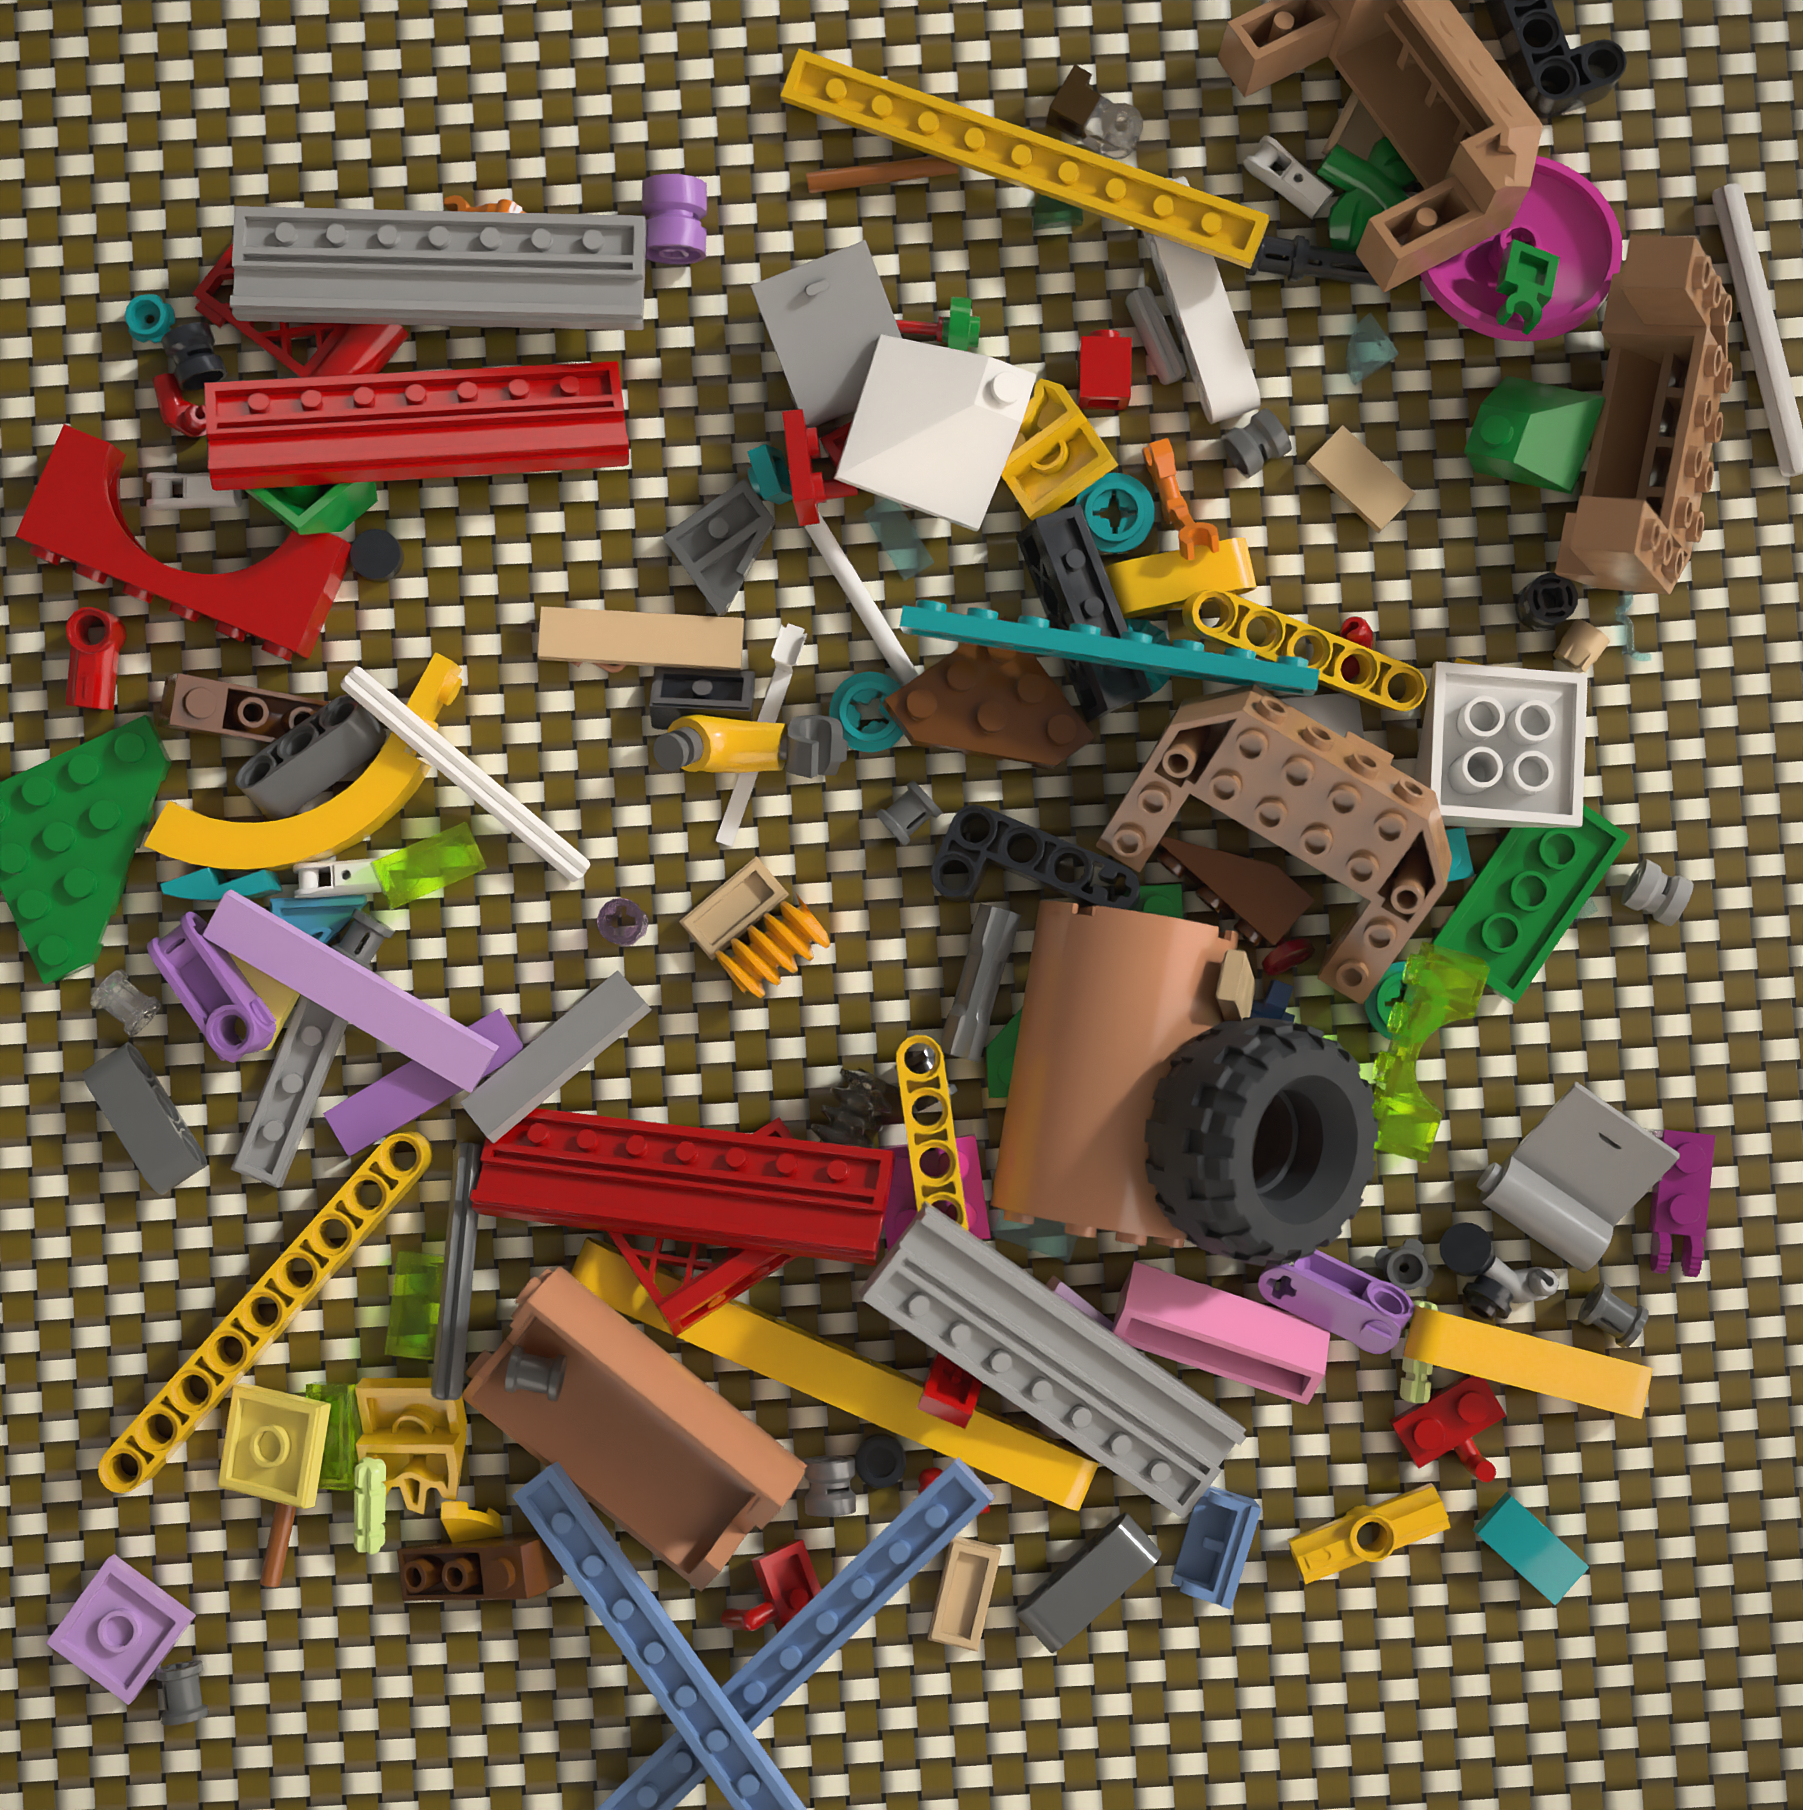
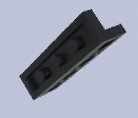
[1016,504,1153,723]

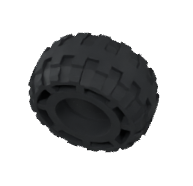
[1144,1017,1379,1266]

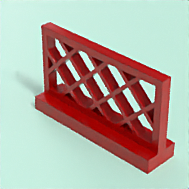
[607,1117,798,1337]

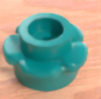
[125,294,175,343]

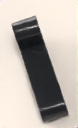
[1484,0,1627,119]
[931,804,1141,911]

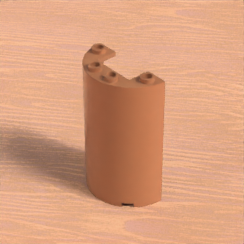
[990,901,1239,1248]
[462,1266,807,1592]

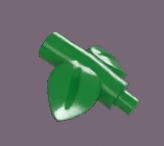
[1315,137,1417,251]

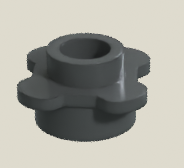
[1374,1238,1434,1292]

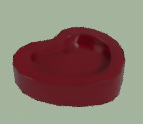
[1261,937,1315,976]

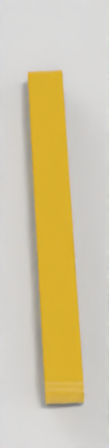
[570,1237,1100,1511]

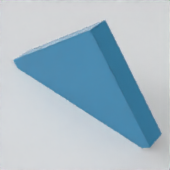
[270,895,367,946]

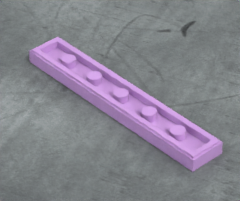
[202,889,499,1093]

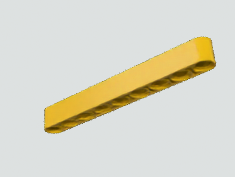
[98,1131,433,1493]

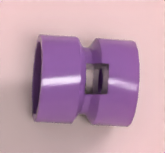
[642,174,707,264]

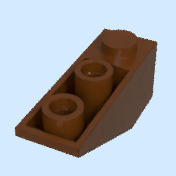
[157,673,329,745]
[1155,836,1315,947]
[397,1532,564,1601]

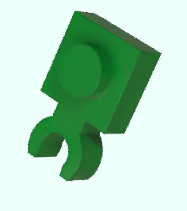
[1495,239,1560,335]

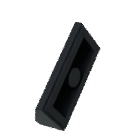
[649,667,755,730]

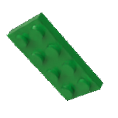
[1428,804,1631,1004]

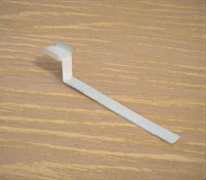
[716,623,807,847]

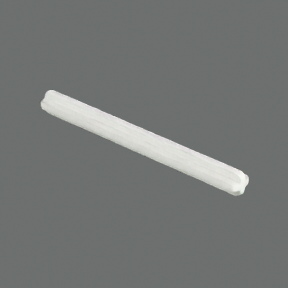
[1712,184,1803,477]
[340,666,590,882]

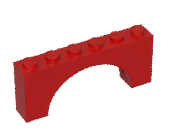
[15,424,351,662]

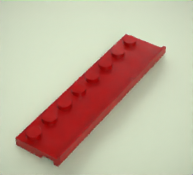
[204,361,629,491]
[470,1108,896,1266]

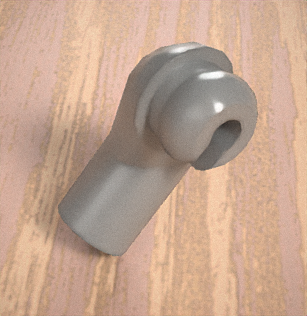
[1479,1255,1559,1304]

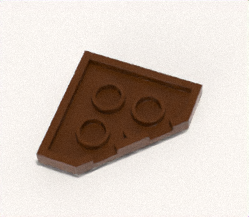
[882,616,1095,770]

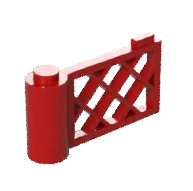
[192,243,409,378]

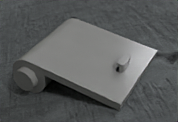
[750,240,902,428]
[1477,1082,1680,1273]

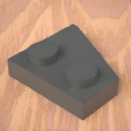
[662,478,775,617]

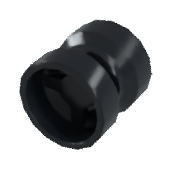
[161,322,228,391]
[1515,573,1578,631]

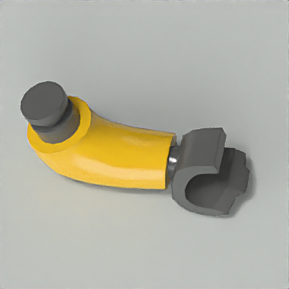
[653,714,847,778]

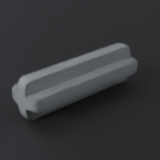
[1125,286,1187,385]

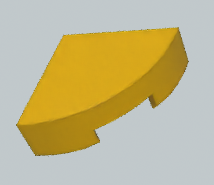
[441,1501,503,1543]

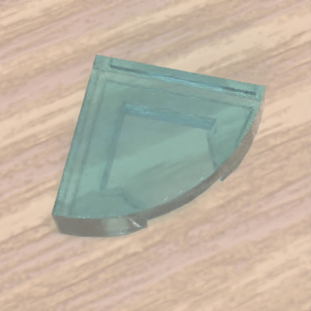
[1346,313,1399,386]

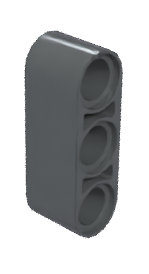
[235,694,387,821]
[82,1042,207,1195]
[1015,1512,1162,1653]

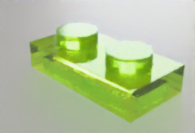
[370,822,487,910]
[385,1250,444,1360]
[306,1381,361,1491]

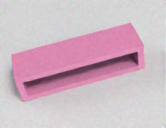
[1112,1262,1330,1405]

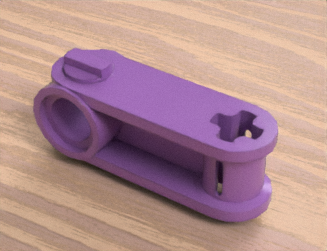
[147,911,277,1063]
[1258,1250,1414,1354]

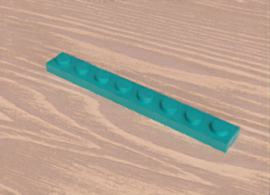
[899,600,1320,697]

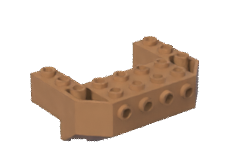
[1217,0,1543,293]
[1555,235,1733,595]
[1096,685,1452,1005]

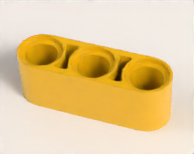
[1105,537,1257,619]

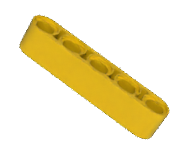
[1182,589,1427,711]
[896,1035,969,1231]
[1403,1305,1653,1419]

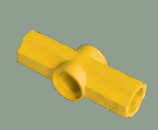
[1287,1483,1451,1584]

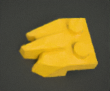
[1001,378,1118,521]
[355,1378,467,1515]

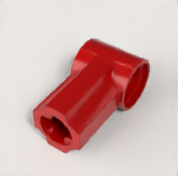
[65,607,127,710]

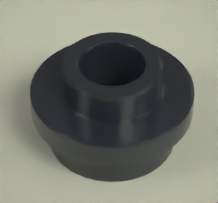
[1462,1275,1514,1321]

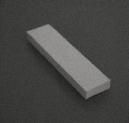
[460,970,652,1144]
[231,994,348,1188]

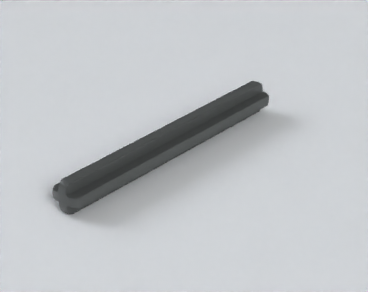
[431,1142,483,1401]

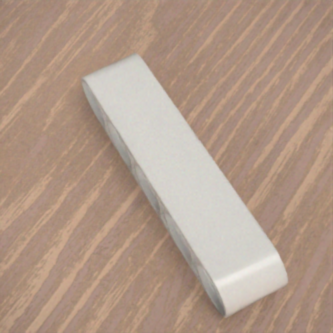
[1143,176,1261,424]

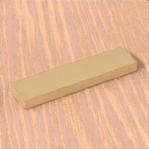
[538,607,744,671]

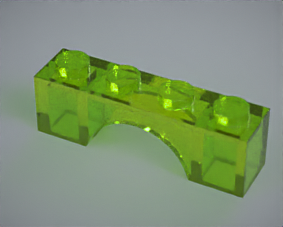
[1372,941,1490,1163]

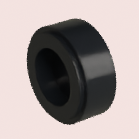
[350,529,404,582]
[1439,1222,1494,1277]
[855,1433,906,1488]

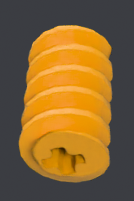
[714,893,830,998]

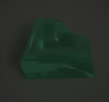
[1033,195,1084,230]

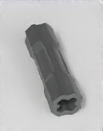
[939,903,1021,1063]

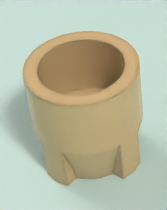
[1553,619,1610,673]

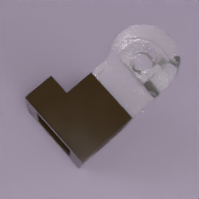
[1046,64,1143,159]

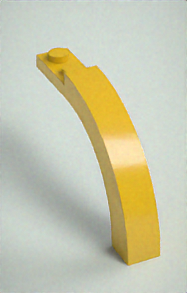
[144,652,462,873]

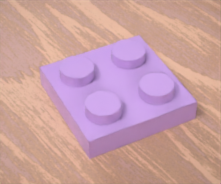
[46,1554,196,1705]

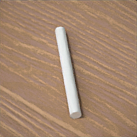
[804,514,919,687]

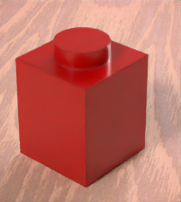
[1077,329,1132,410]

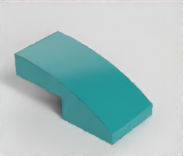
[160,867,283,902]
[1472,1491,1589,1605]

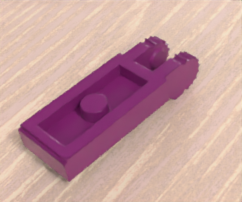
[1648,1129,1715,1278]

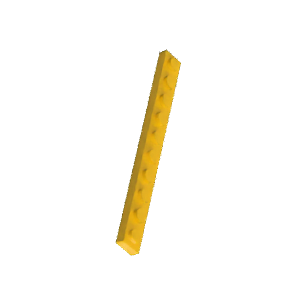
[780,49,1269,269]

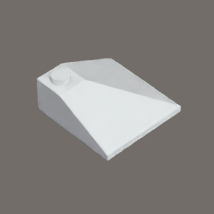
[834,334,1037,532]
[1415,662,1588,828]

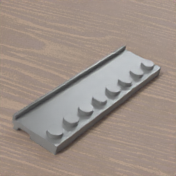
[230,206,647,330]
[858,1201,1246,1519]

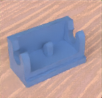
[1170,1485,1261,1610]

